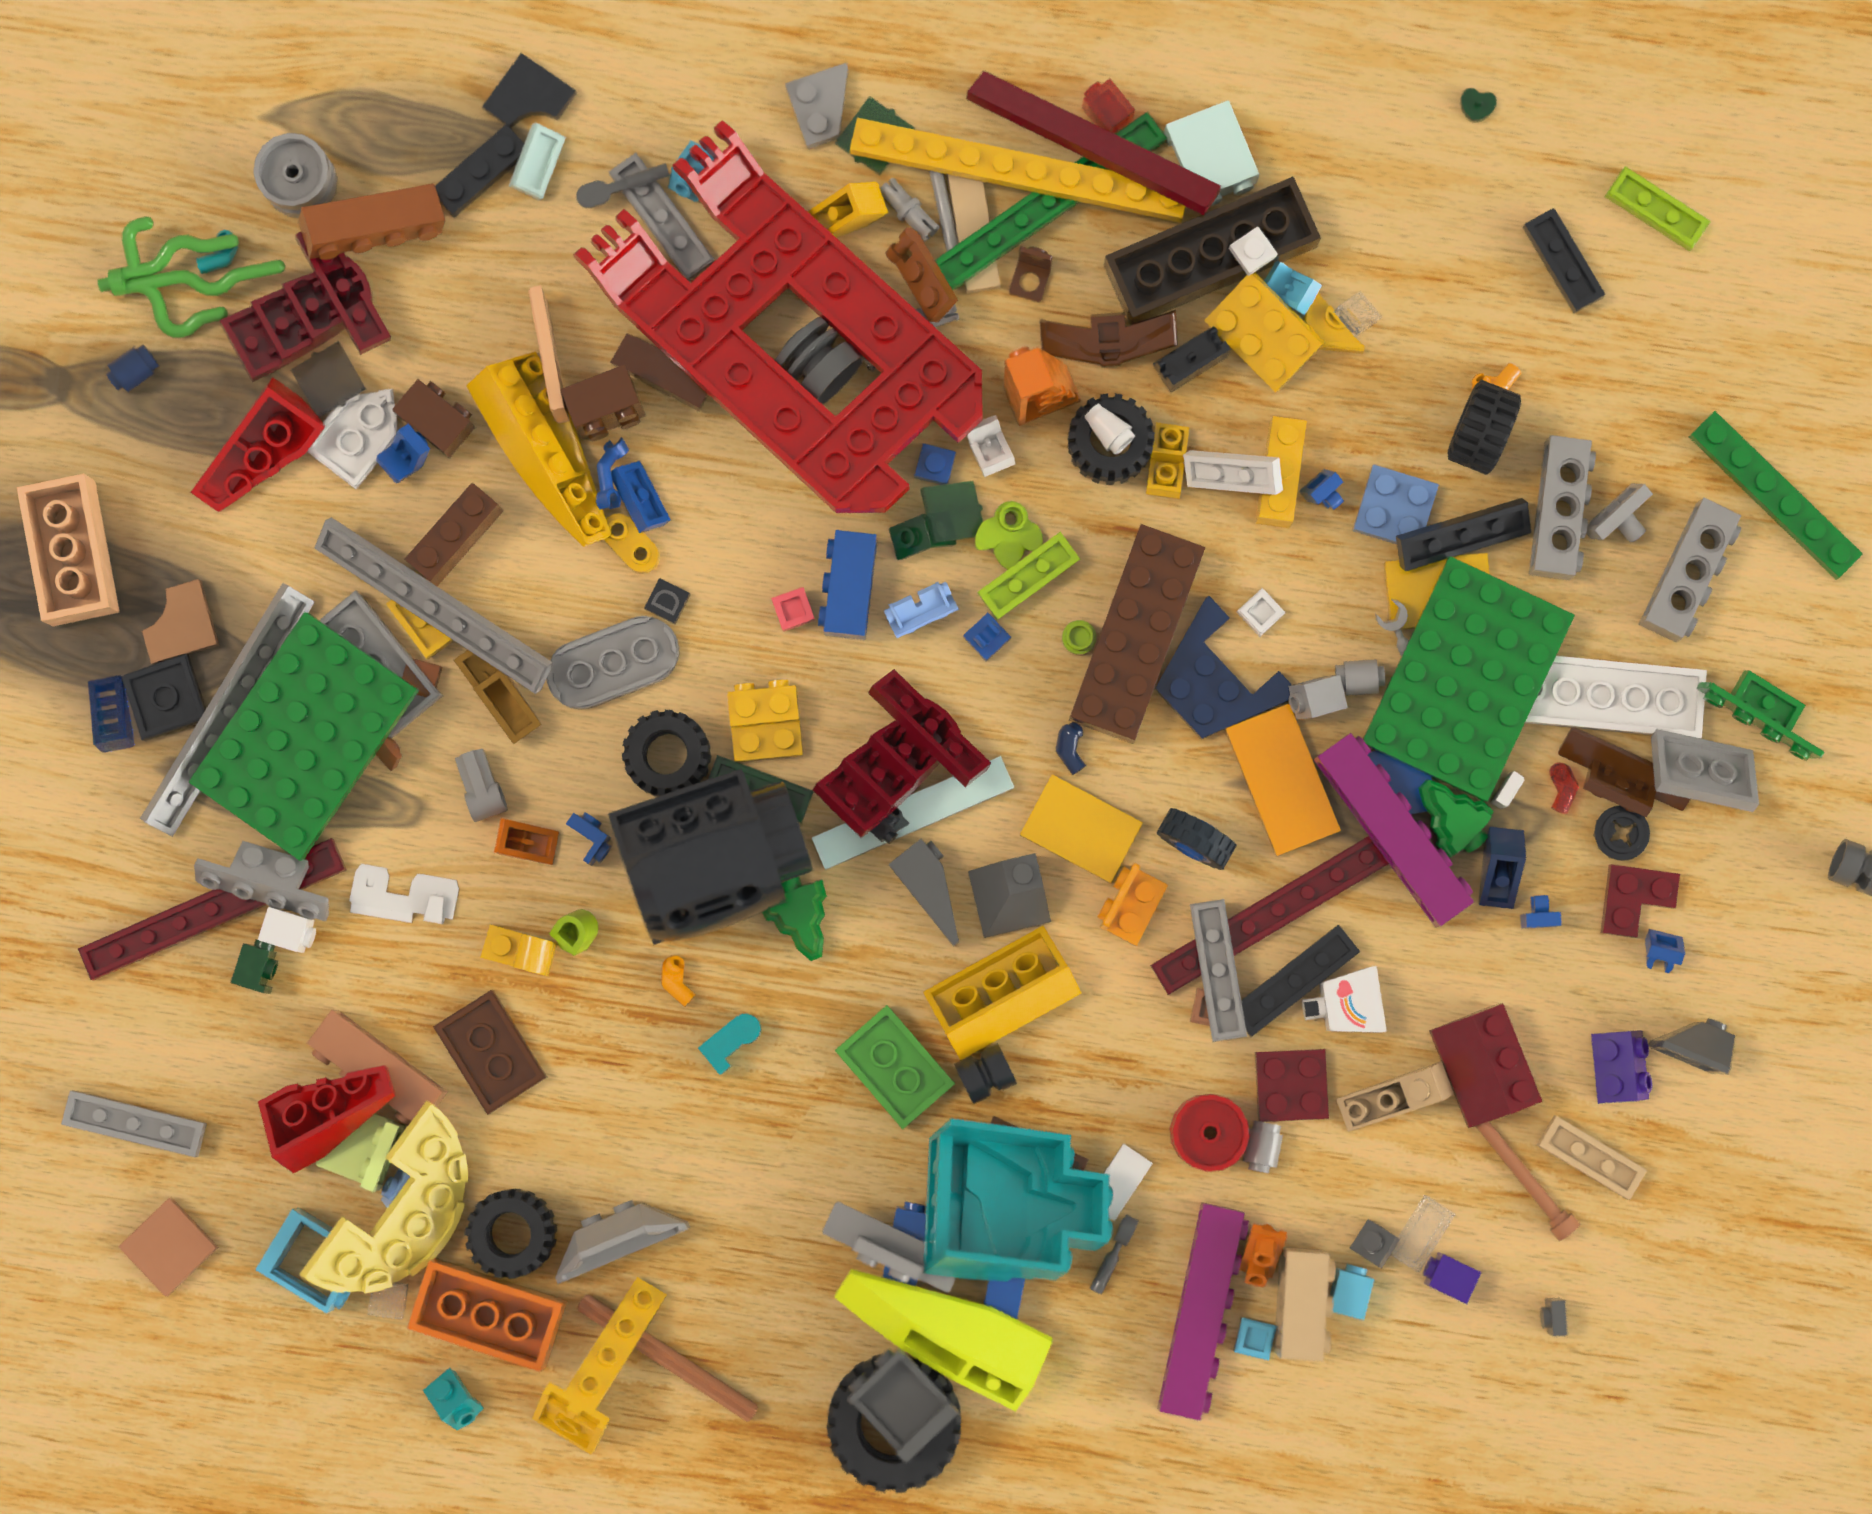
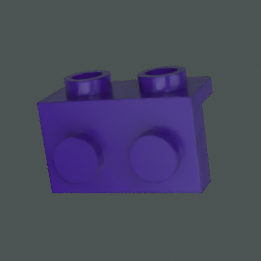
[1591,1030,1652,1103]

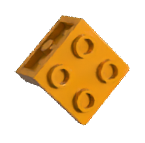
[1097,863,1168,946]

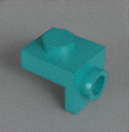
[423,1368,484,1430]

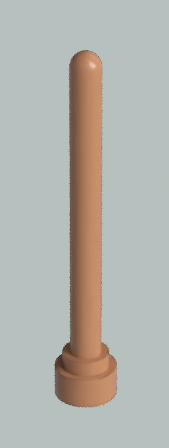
[1476,1121,1581,1241]

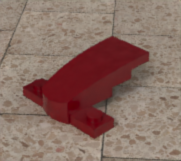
[220,232,391,382]
[812,669,991,838]

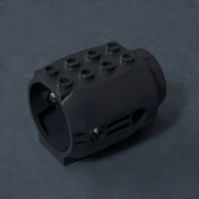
[608,769,813,945]

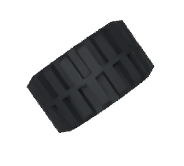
[1448,380,1521,475]
[1068,393,1154,485]
[622,709,711,797]
[465,1189,557,1279]

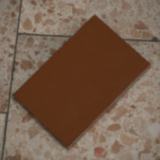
[433,990,547,1115]

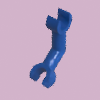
[596,437,629,509]

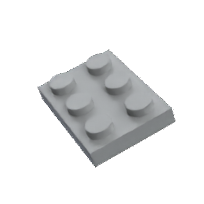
[1651,729,1759,812]

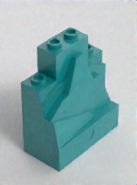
[923,1118,1113,1281]

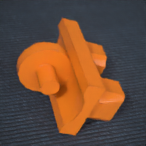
[1239,1224,1287,1287]

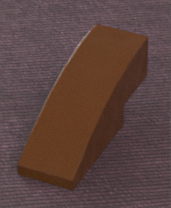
[610,333,708,412]

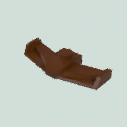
[1040,310,1178,367]

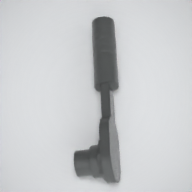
[576,163,670,209]

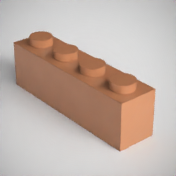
[307,1010,448,1126]

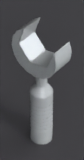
[1375,599,1409,656]

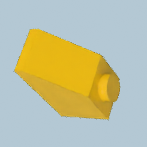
[807,182,888,238]

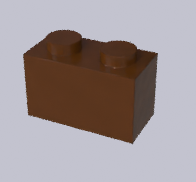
[392,379,475,459]

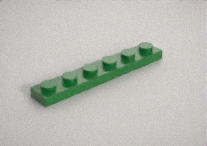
[1689,411,1863,580]

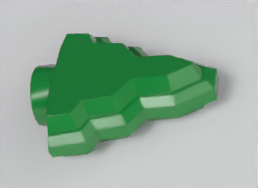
[1418,779,1494,858]
[762,877,827,961]

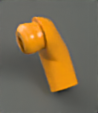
[1472,363,1522,390]
[661,955,696,1007]

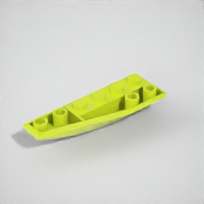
[834,1269,1053,1412]

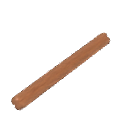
[577,1294,758,1422]

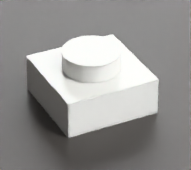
[1229,227,1278,276]

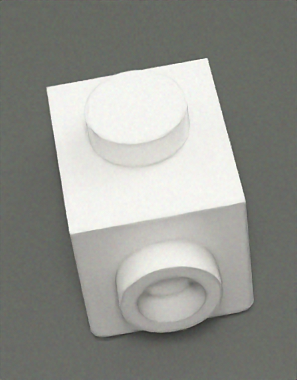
[967,415,1016,477]

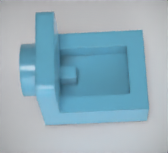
[1264,261,1322,315]

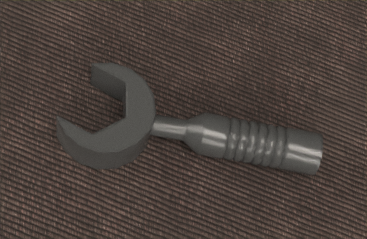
[1090,1214,1139,1294]

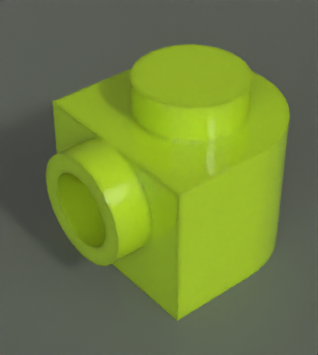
[549,909,598,956]

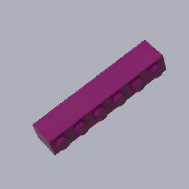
[1313,733,1474,928]
[1157,1202,1249,1421]

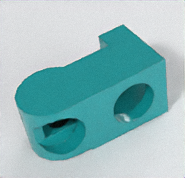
[698,1014,762,1075]

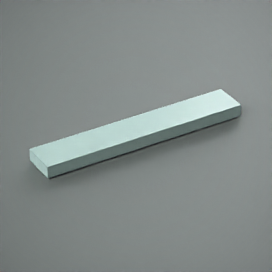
[812,756,1014,870]

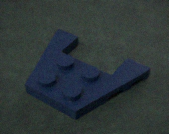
[1155,596,1292,739]

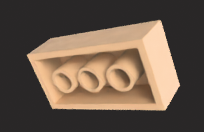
[17,474,120,626]

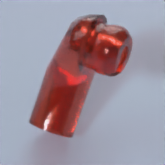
[1549,762,1579,815]

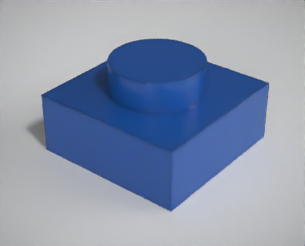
[915,443,956,487]

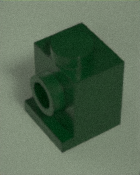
[230,939,278,994]

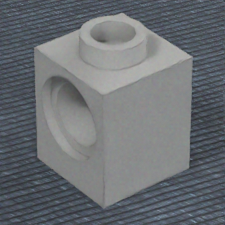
[1288,675,1348,720]

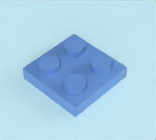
[1352,464,1439,545]

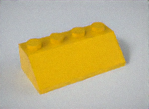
[923,926,1081,1060]

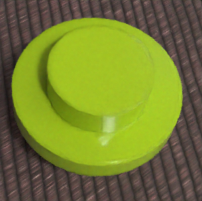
[1062,620,1096,655]

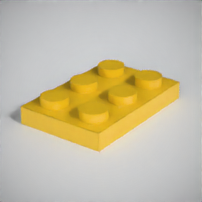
[1204,272,1325,393]

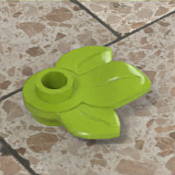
[975,501,1043,570]

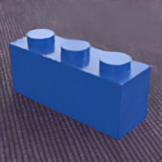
[818,530,877,640]

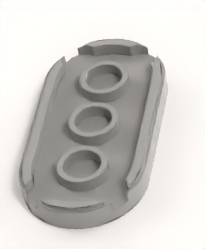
[546,616,679,710]

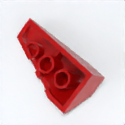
[190,377,326,512]
[258,1065,396,1174]

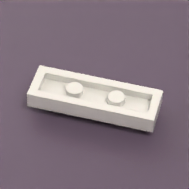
[1183,450,1283,495]

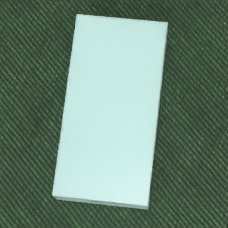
[509,123,566,200]

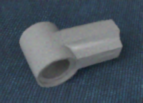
[455,749,508,822]

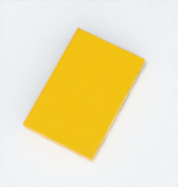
[1384,553,1490,630]
[1020,774,1143,884]

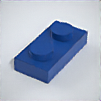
[611,461,671,533]

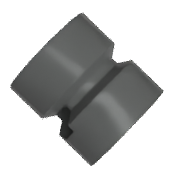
[1828,838,1872,896]

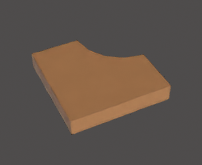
[142,579,219,665]

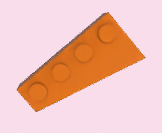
[1004,347,1081,426]

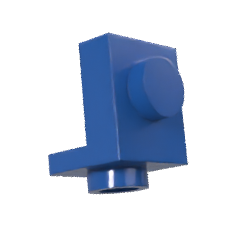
[376,424,430,483]
[566,812,612,866]

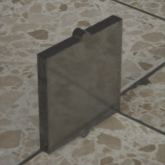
[291,341,366,417]

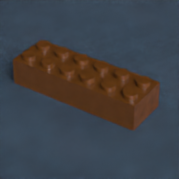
[1069,524,1206,744]

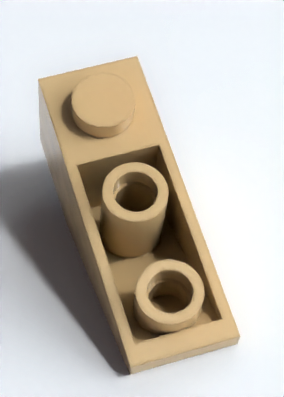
[1336,1061,1454,1132]

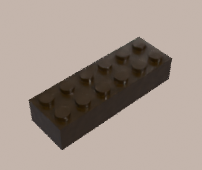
[1104,176,1321,325]

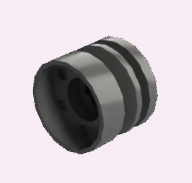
[775,317,864,404]

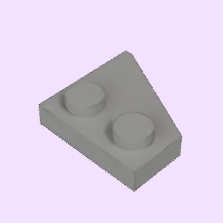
[785,63,848,149]

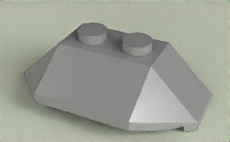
[555,1200,690,1284]

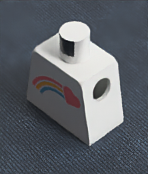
[1302,966,1387,1033]

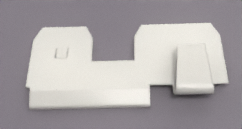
[349,864,459,924]

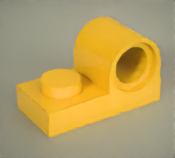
[480,925,558,976]

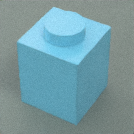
[1329,1264,1374,1320]

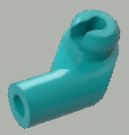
[196,230,239,274]

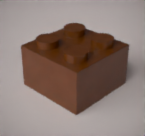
[560,364,646,441]

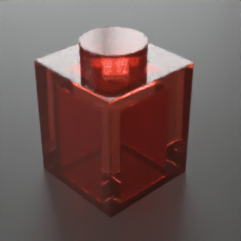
[1082,79,1135,134]

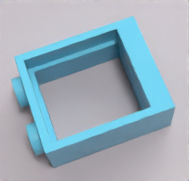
[255,1208,351,1313]

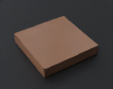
[118,1197,219,1297]

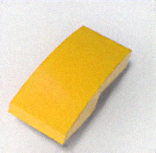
[1146,422,1189,499]

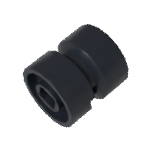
[954,1043,1017,1105]

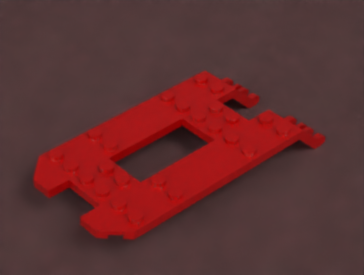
[573,120,982,513]

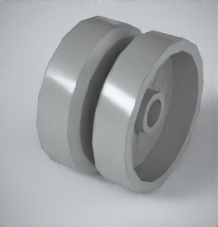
[253,133,337,218]

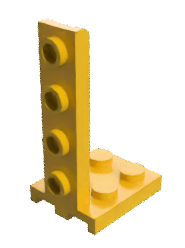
[532,1277,667,1455]

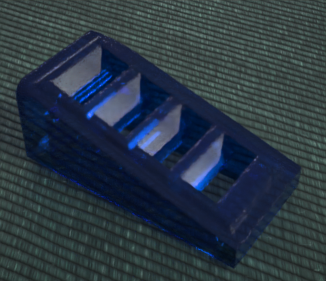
[88,675,134,752]

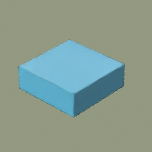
[1234,1317,1276,1360]

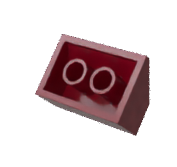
[1429,1003,1543,1128]

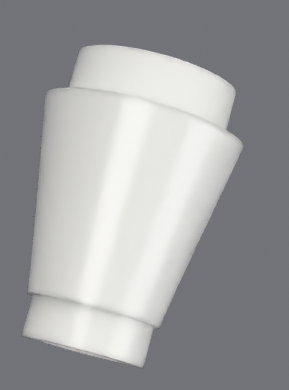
[1084,403,1135,455]

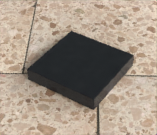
[121,654,206,741]

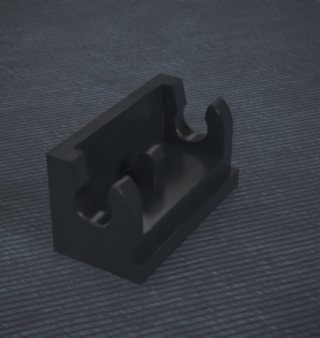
[1153,326,1231,393]

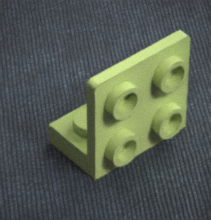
[316,1113,406,1192]

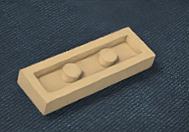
[1537,1115,1647,1200]

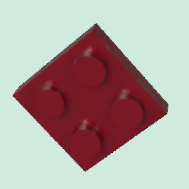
[1255,1049,1329,1122]

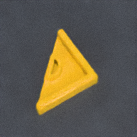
[1303,293,1365,354]

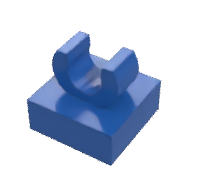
[1299,469,1344,510]
[963,613,1011,661]
[1520,895,1562,929]
[1645,929,1685,973]

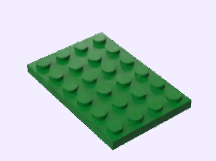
[1363,556,1575,802]
[188,612,419,861]

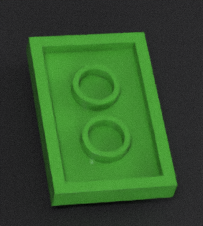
[835,1005,955,1129]

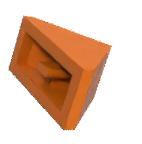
[494,818,559,865]

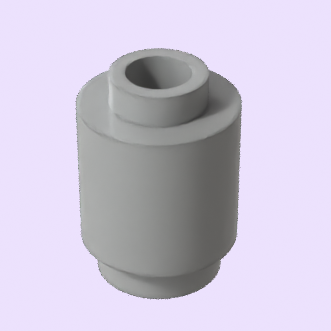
[1335,659,1385,696]
[1243,1121,1283,1174]

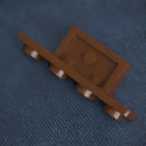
[1558,727,1691,818]

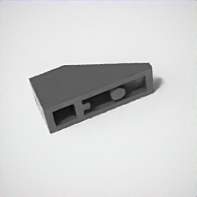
[889,839,959,947]

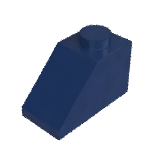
[1479,827,1526,909]

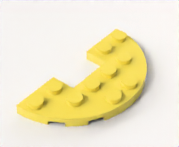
[299,1100,468,1293]

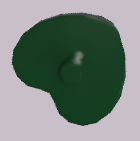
[1460,88,1497,122]

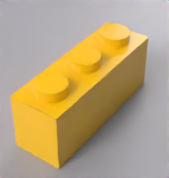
[1255,416,1307,528]

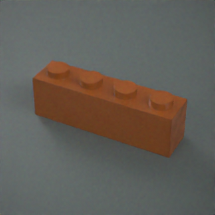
[298,183,445,260]

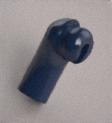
[1056,722,1086,776]

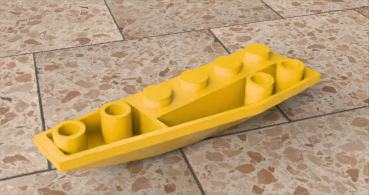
[466,351,611,547]

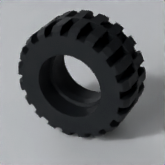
[827,1352,961,1493]

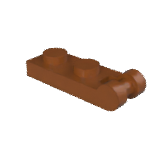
[885,227,958,323]

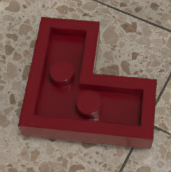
[1601,864,1680,938]

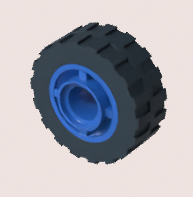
[1156,808,1237,870]

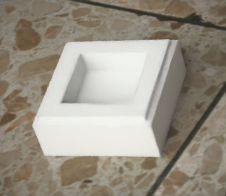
[1236,588,1286,637]
[1490,771,1524,809]

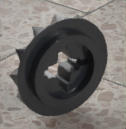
[1593,805,1650,861]

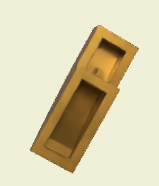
[453,650,542,744]

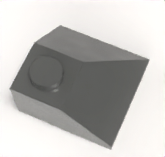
[968,853,1051,938]
[1648,1018,1735,1074]

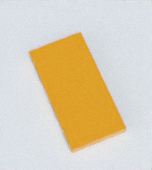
[1225,704,1341,856]

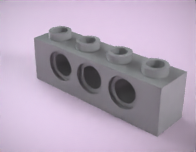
[1529,435,1596,580]
[1638,498,1741,642]

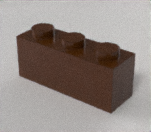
[404,482,504,586]

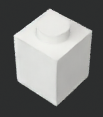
[258,907,316,953]

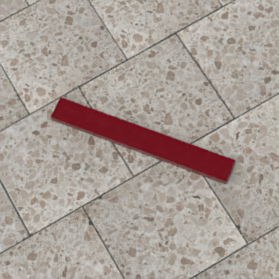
[966,71,1221,215]
[1150,836,1389,995]
[78,838,347,981]

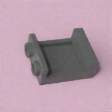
[847,1347,958,1463]

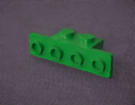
[1696,670,1825,761]

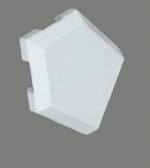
[307,389,398,490]

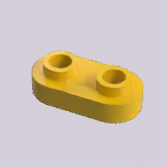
[604,513,660,574]

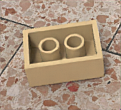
[1274,1247,1335,1362]

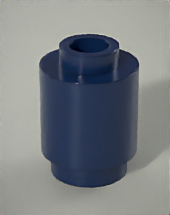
[106,344,159,392]

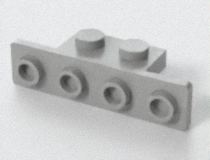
[194,841,329,921]
[822,1202,956,1292]

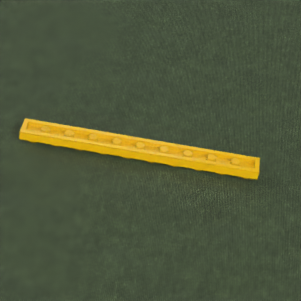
[850,118,1185,223]

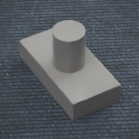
[1586,483,1653,543]

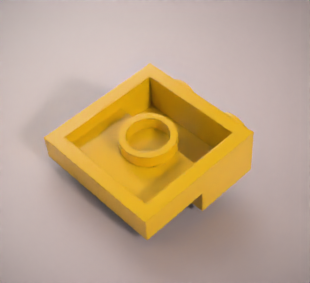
[727,680,803,762]

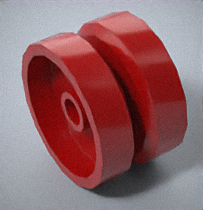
[1169,1094,1249,1172]

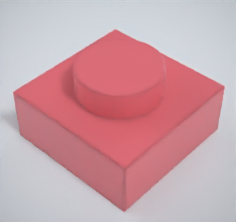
[771,587,815,632]

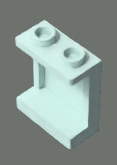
[1164,100,1259,207]

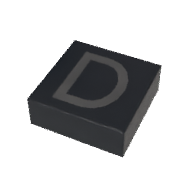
[644,578,691,625]

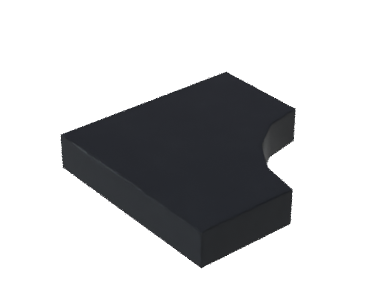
[482,53,577,128]

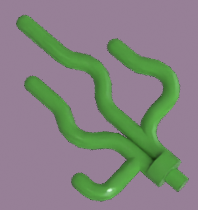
[98,217,285,338]

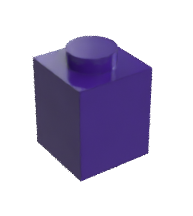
[1422,1252,1482,1304]

